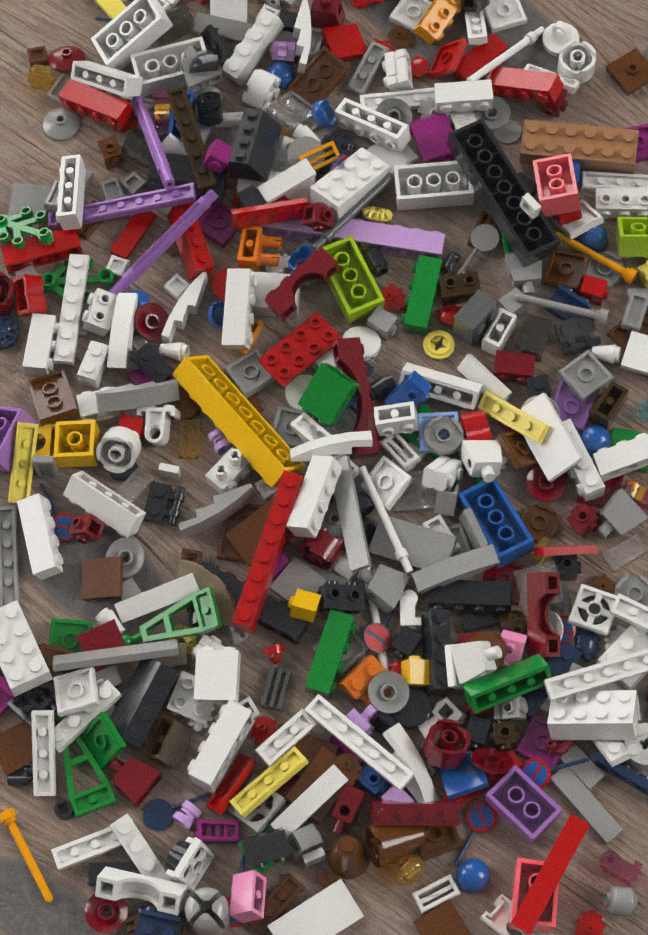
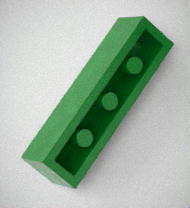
[401,255,442,336]
[305,609,357,699]
[462,654,552,714]

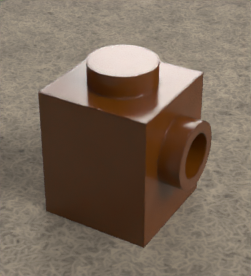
[97,135,124,169]

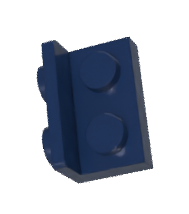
[545,284,592,321]
[135,906,184,935]

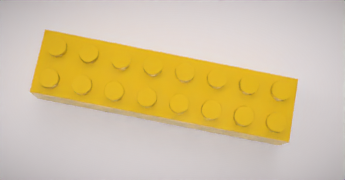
[172,355,307,488]

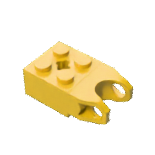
[35,420,100,468]

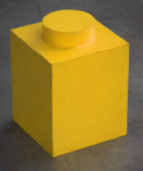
[288,588,321,623]
[401,656,429,688]

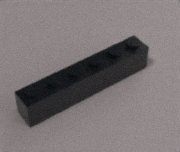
[200,560,309,645]

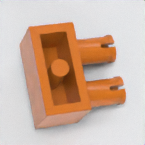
[237,226,282,272]
[338,655,390,707]

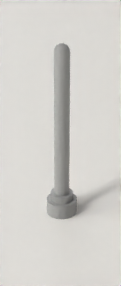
[515,293,609,325]

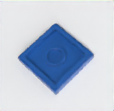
[439,750,489,800]

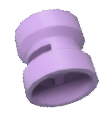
[208,428,234,455]
[172,800,202,830]

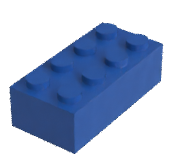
[458,479,534,569]

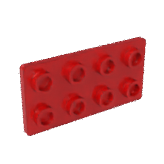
[258,312,342,387]

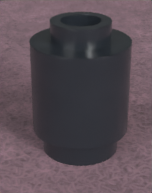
[363,247,389,277]
[369,374,397,402]

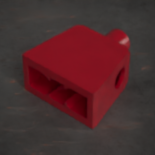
[310,0,345,28]
[109,757,162,809]
[331,783,368,835]

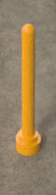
[555,231,639,285]
[0,808,53,903]

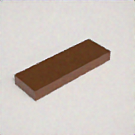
[246,873,305,935]

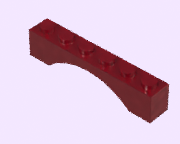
[332,337,381,459]

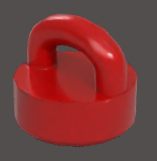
[263,644,284,664]

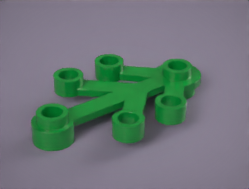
[0,206,55,249]
[41,258,114,302]

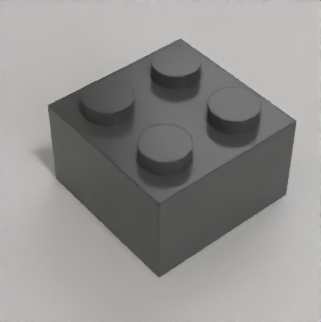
[453,290,498,347]

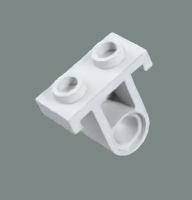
[136,405,181,447]

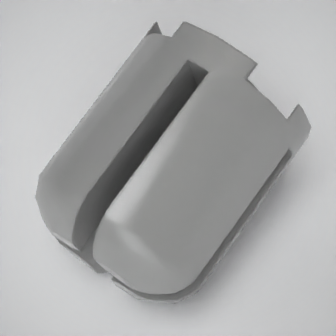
[184,887,231,935]

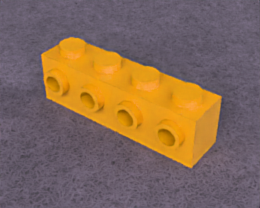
[413,0,462,45]

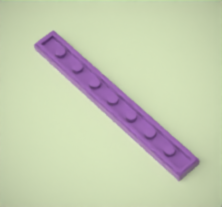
[48,183,196,231]

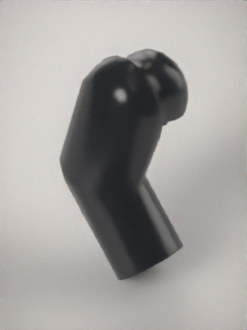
[442,252,461,275]
[110,463,140,481]
[7,764,33,786]

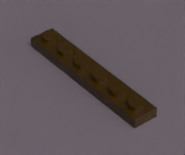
[166,86,217,192]

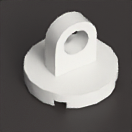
[542,21,579,57]

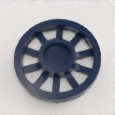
[0,315,20,350]

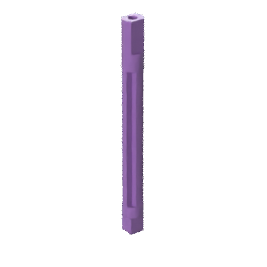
[131,94,174,190]
[108,189,219,295]

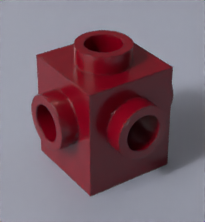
[539,88,568,118]
[302,202,334,232]
[566,503,600,538]
[69,513,105,544]

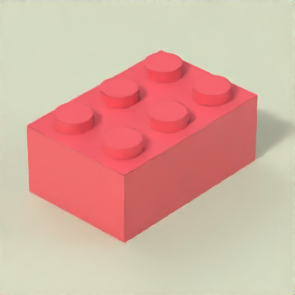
[533,153,581,217]
[509,858,559,935]

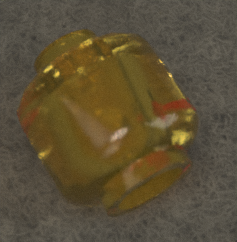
[27,64,55,90]
[392,853,425,886]

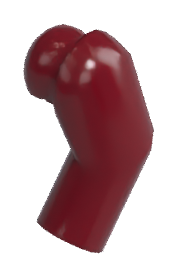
[545,740,577,755]

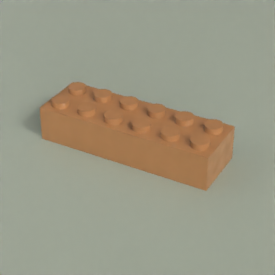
[520,119,639,174]

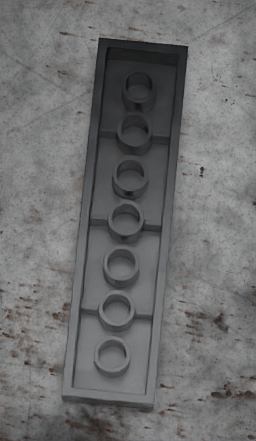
[446,118,561,268]

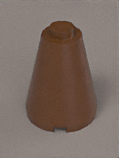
[365,825,427,868]
[327,836,370,880]

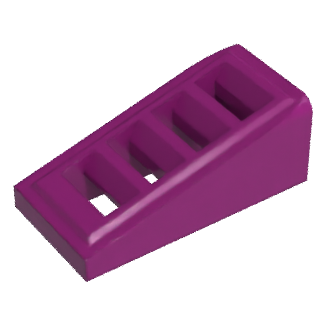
[194,819,239,844]

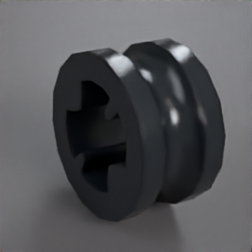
[54,799,74,821]

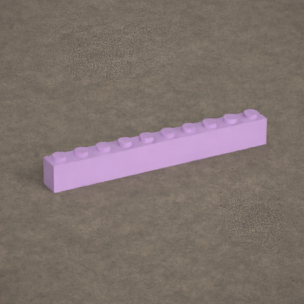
[259,203,445,259]

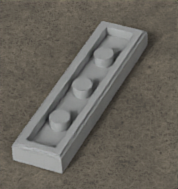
[550,767,623,845]

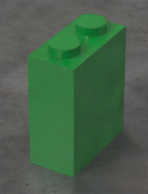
[298,363,360,426]

